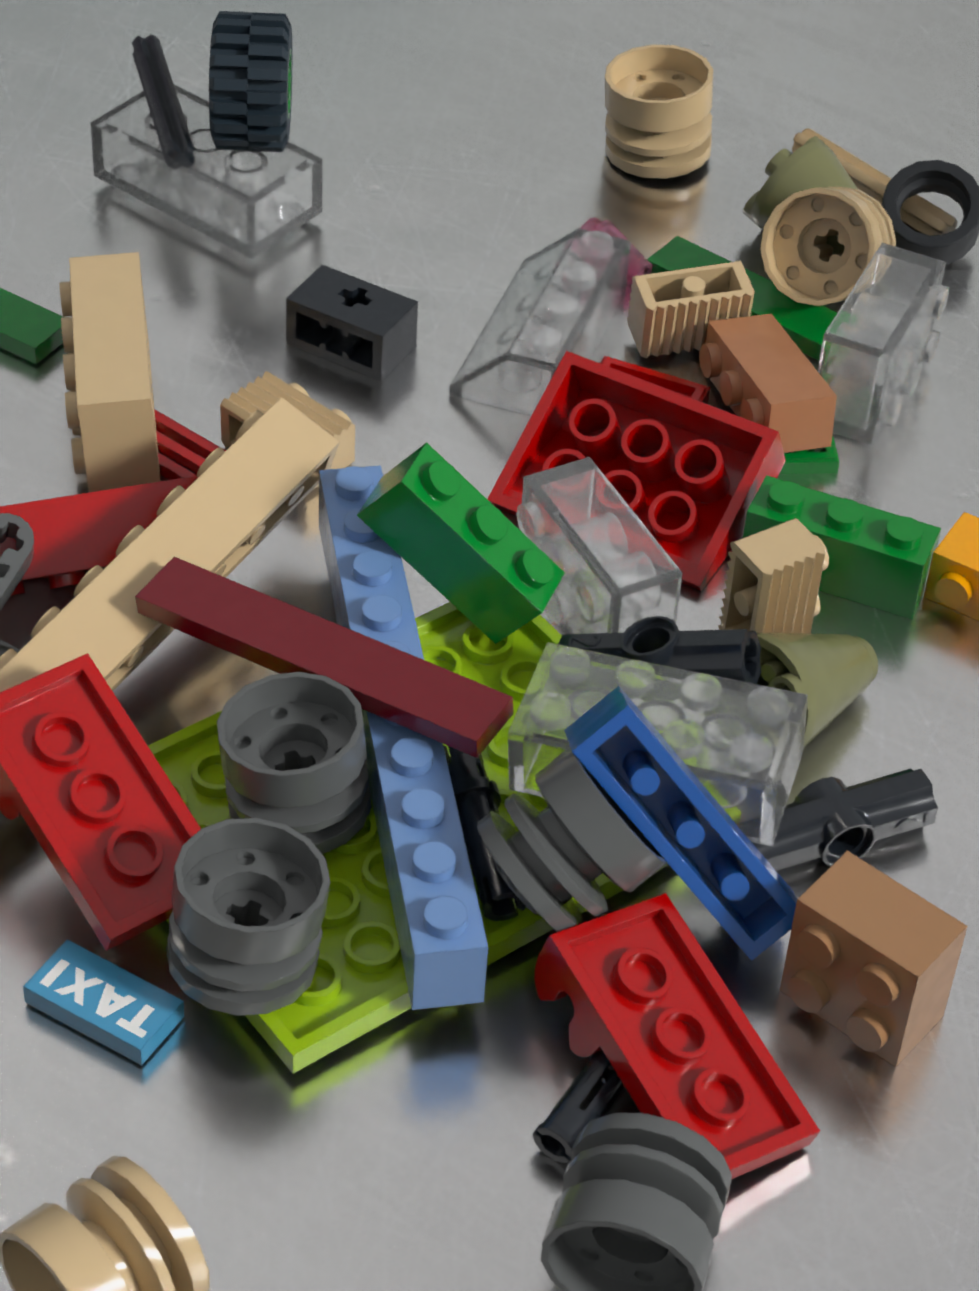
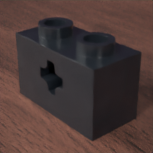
[286,264,418,382]

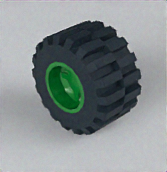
[209,11,293,152]

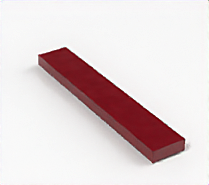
[135,557,514,758]

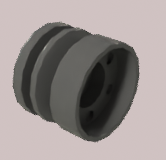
[217,672,372,854]
[477,747,666,932]
[166,818,330,1016]
[541,1113,732,1291]

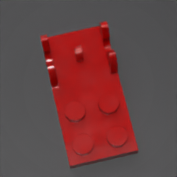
[0,653,201,951]
[535,893,820,1179]

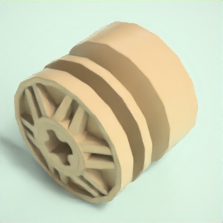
[605,45,713,179]
[760,186,896,306]
[0,1156,210,1291]

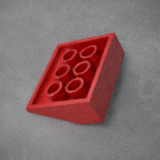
[487,351,786,591]

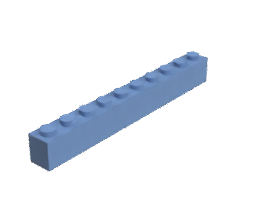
[319,465,488,1010]

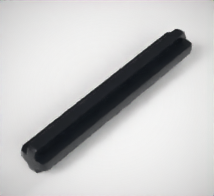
[132,34,195,170]

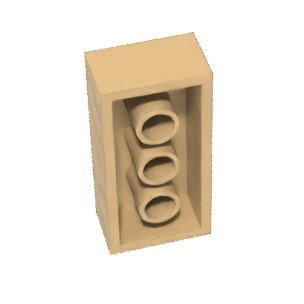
[59,252,161,492]

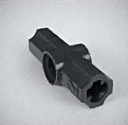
[556,616,761,705]
[733,768,938,871]

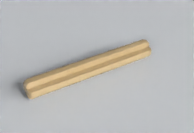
[791,128,958,236]

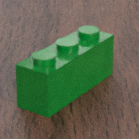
[357,442,565,644]
[743,475,941,620]

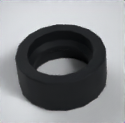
[882,160,979,267]

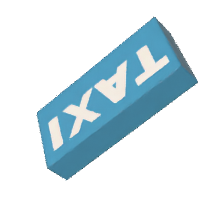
[23,939,185,1065]

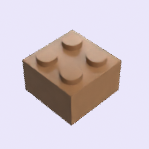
[780,851,968,1067]

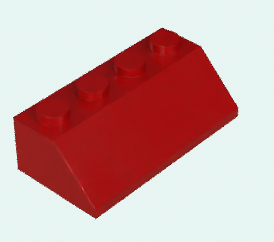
[0,476,197,596]

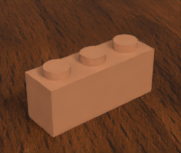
[699,314,837,453]

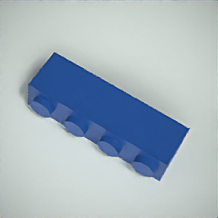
[564,686,797,961]

